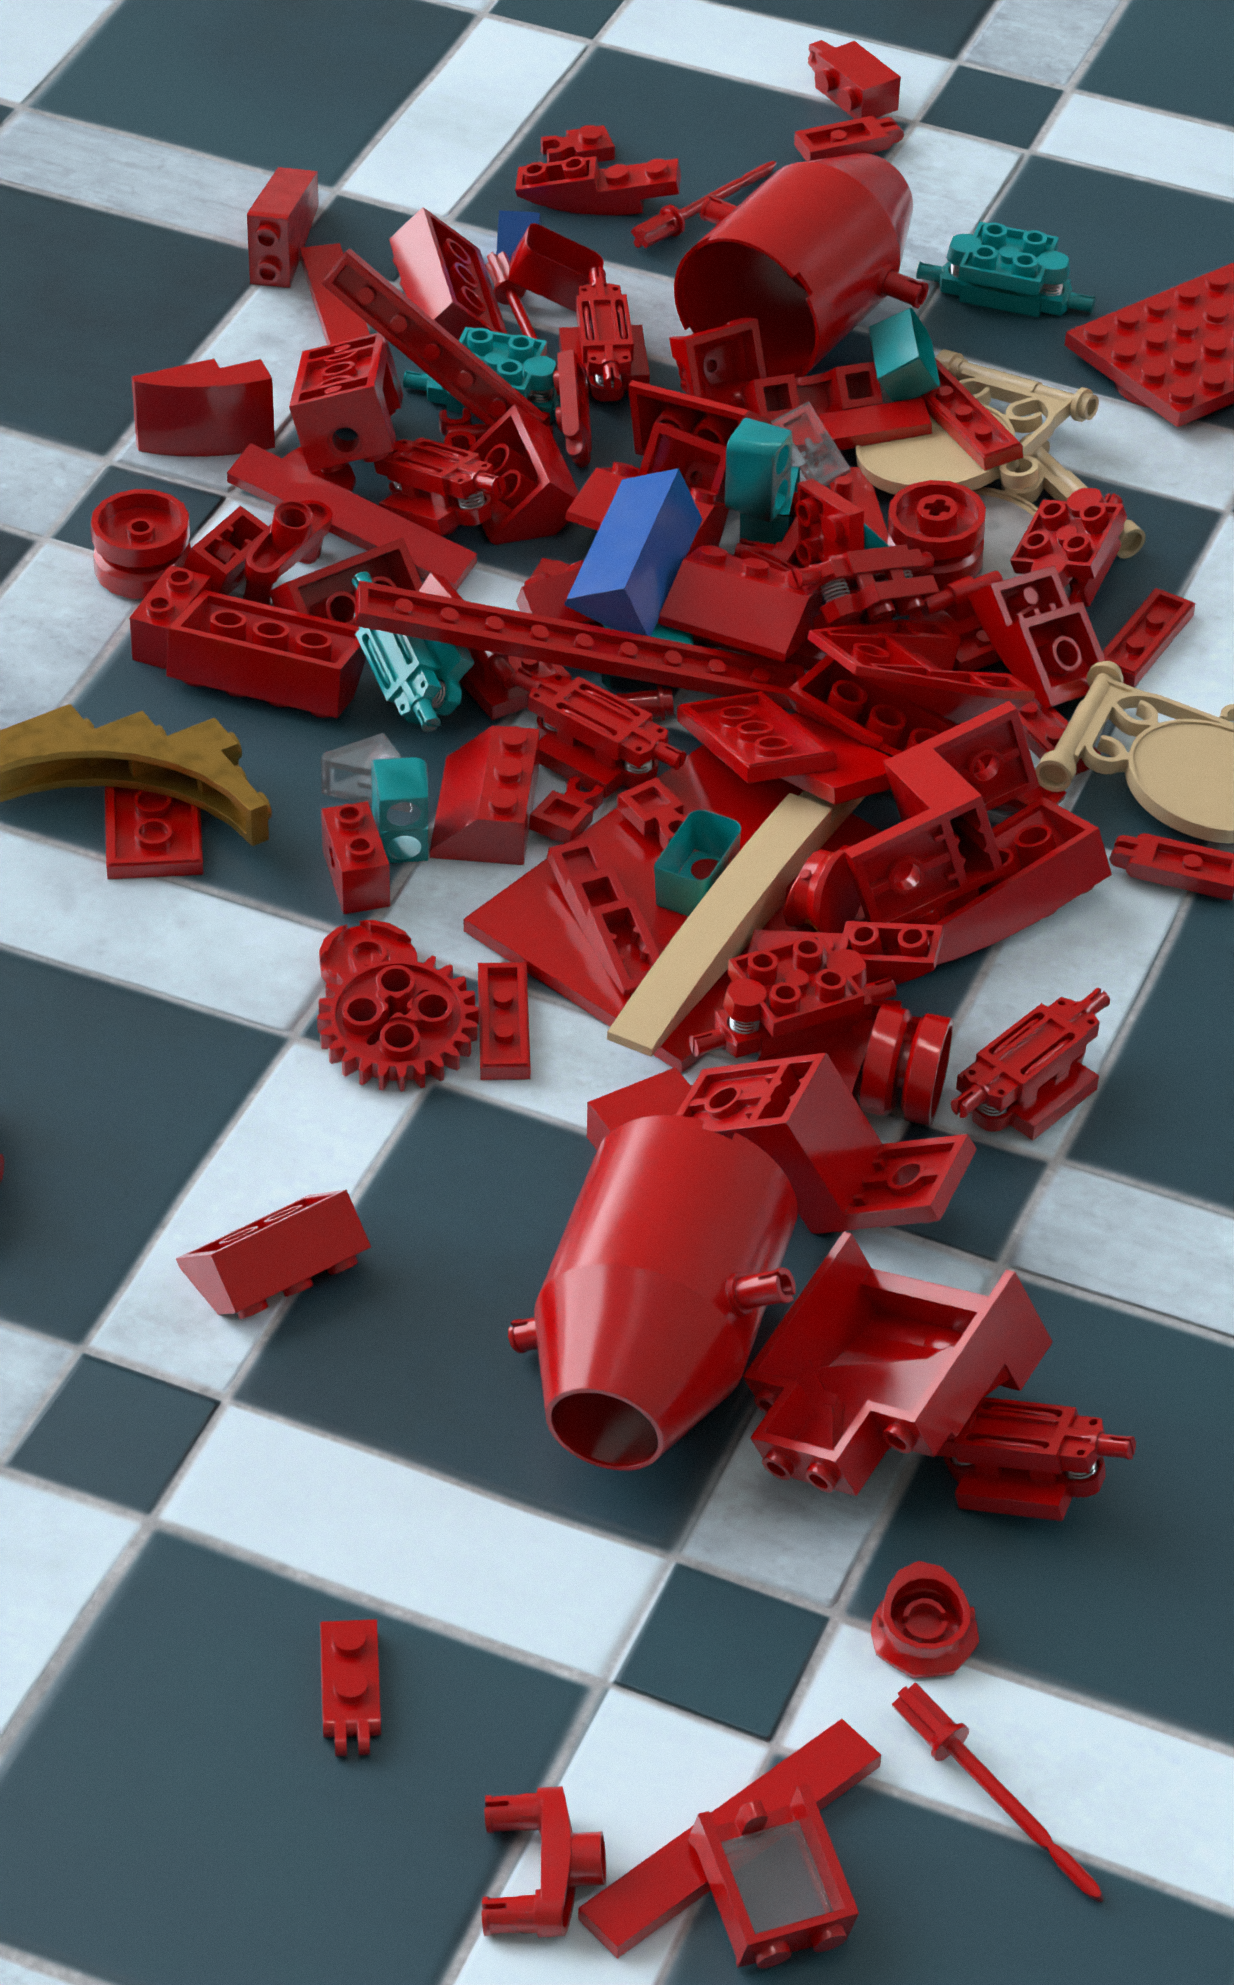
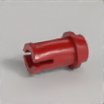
[616,685,674,721]

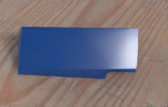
[564,468,703,637]

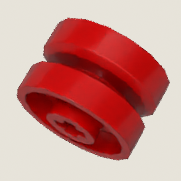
[888,480,986,591]
[91,489,191,599]
[860,1004,954,1126]

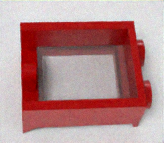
[688,1783,859,1968]

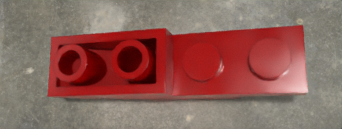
[515,156,681,215]
[747,921,944,985]

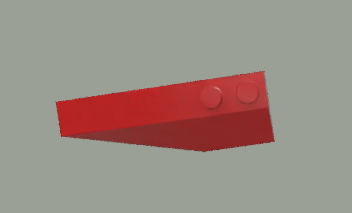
[786,655,1067,813]
[906,797,1112,965]

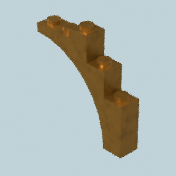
[0,704,272,846]

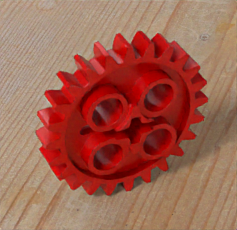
[317,949,479,1092]

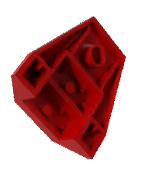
[807,619,1035,725]

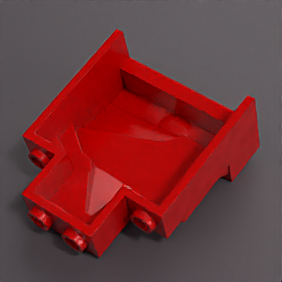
[743,1232,1053,1496]

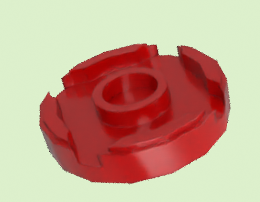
[319,920,416,984]

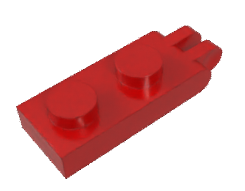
[794,116,904,161]
[553,349,592,467]
[1109,833,1234,901]
[320,1619,381,1757]

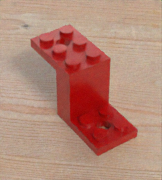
[844,701,1040,923]
[675,1052,977,1234]

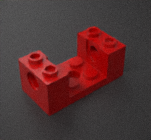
[289,333,403,473]

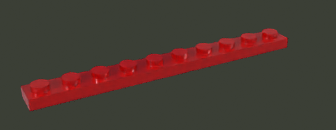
[354,580,805,710]

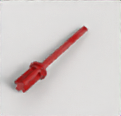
[631,161,776,249]
[485,251,538,339]
[892,1682,1103,1902]

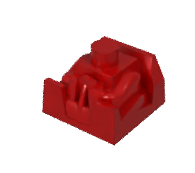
[669,318,767,409]
[638,422,727,504]

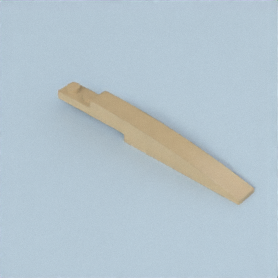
[607,790,865,1057]

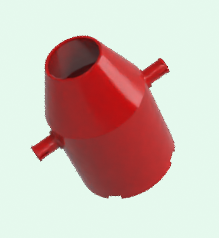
[674,153,929,378]
[508,1115,798,1471]

